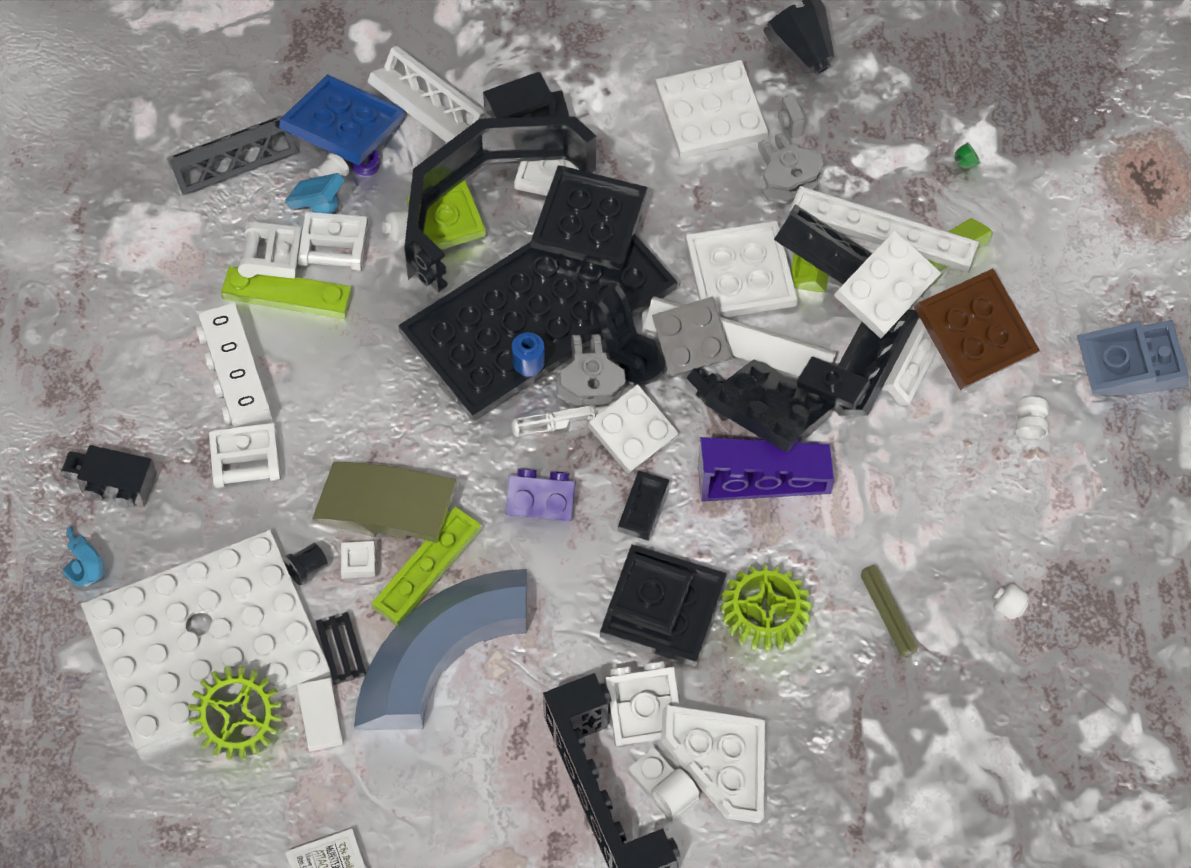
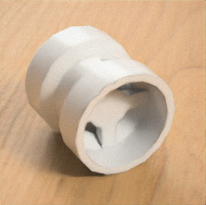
[1016,396,1049,440]

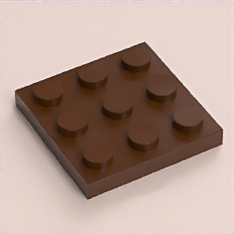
[914,268,1040,391]

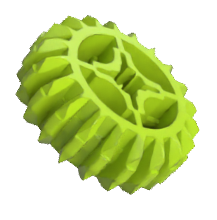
[720,563,812,653]
[188,666,282,760]

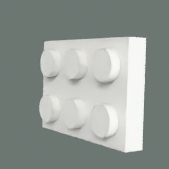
[834,230,941,338]

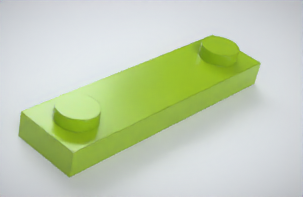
[221,266,352,319]
[371,506,482,626]

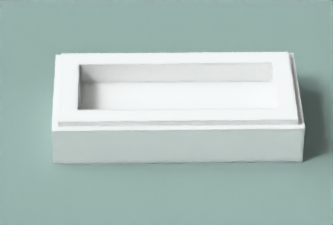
[297,678,343,752]

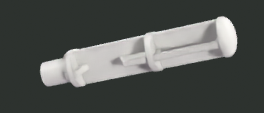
[511,405,609,437]

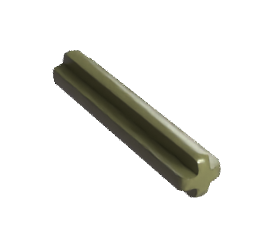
[861,565,918,657]

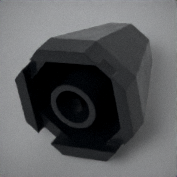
[763,0,835,75]

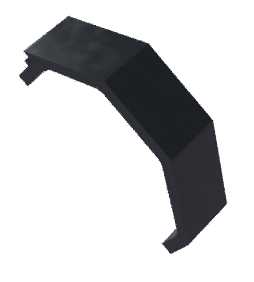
[404,116,597,293]

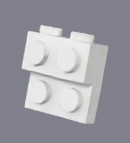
[603,661,680,746]

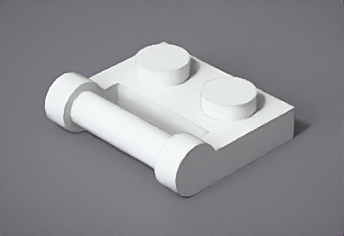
[298,212,368,271]
[238,222,302,279]
[209,423,281,489]

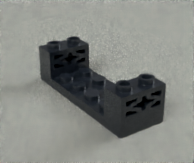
[543,673,680,868]

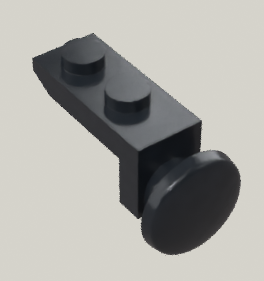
[593,282,666,385]

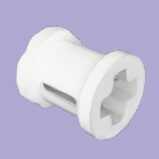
[308,153,349,178]

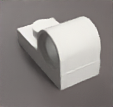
[627,747,699,823]

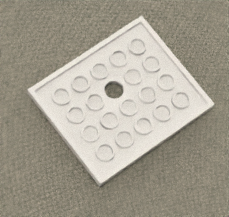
[81,530,331,754]

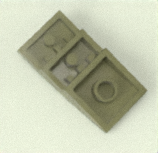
[312,462,457,543]

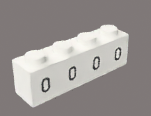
[195,302,273,428]

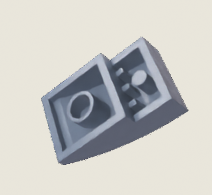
[1077,320,1189,395]

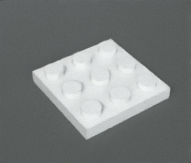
[655,60,768,159]
[685,221,797,318]

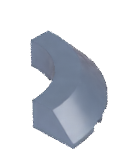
[354,569,527,730]

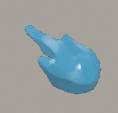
[63,525,105,586]

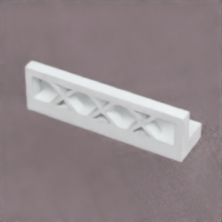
[367,46,486,143]
[868,285,947,405]

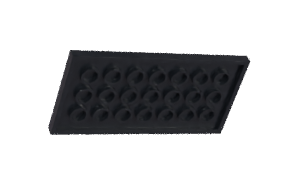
[398,233,678,421]

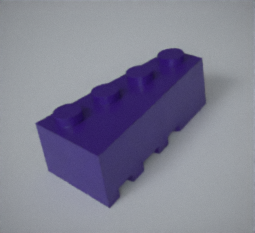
[698,437,834,502]

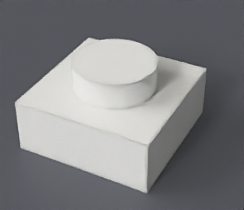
[341,541,376,578]

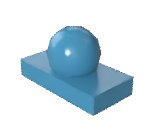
[285,173,345,214]

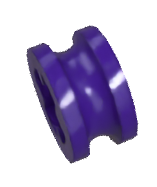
[352,150,380,177]

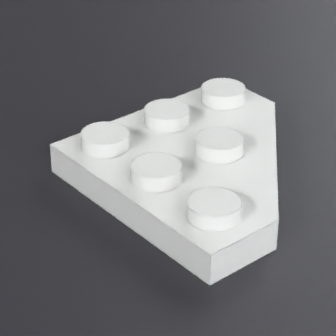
[662,705,765,823]

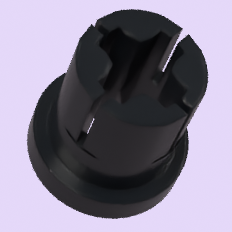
[283,543,328,585]

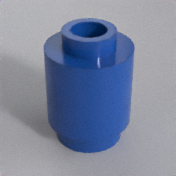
[512,332,545,377]

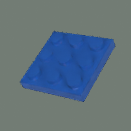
[279,74,406,165]

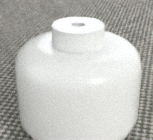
[382,210,408,241]
[992,583,1029,619]

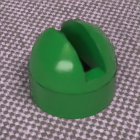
[954,142,981,169]

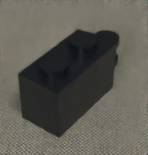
[60,445,157,508]

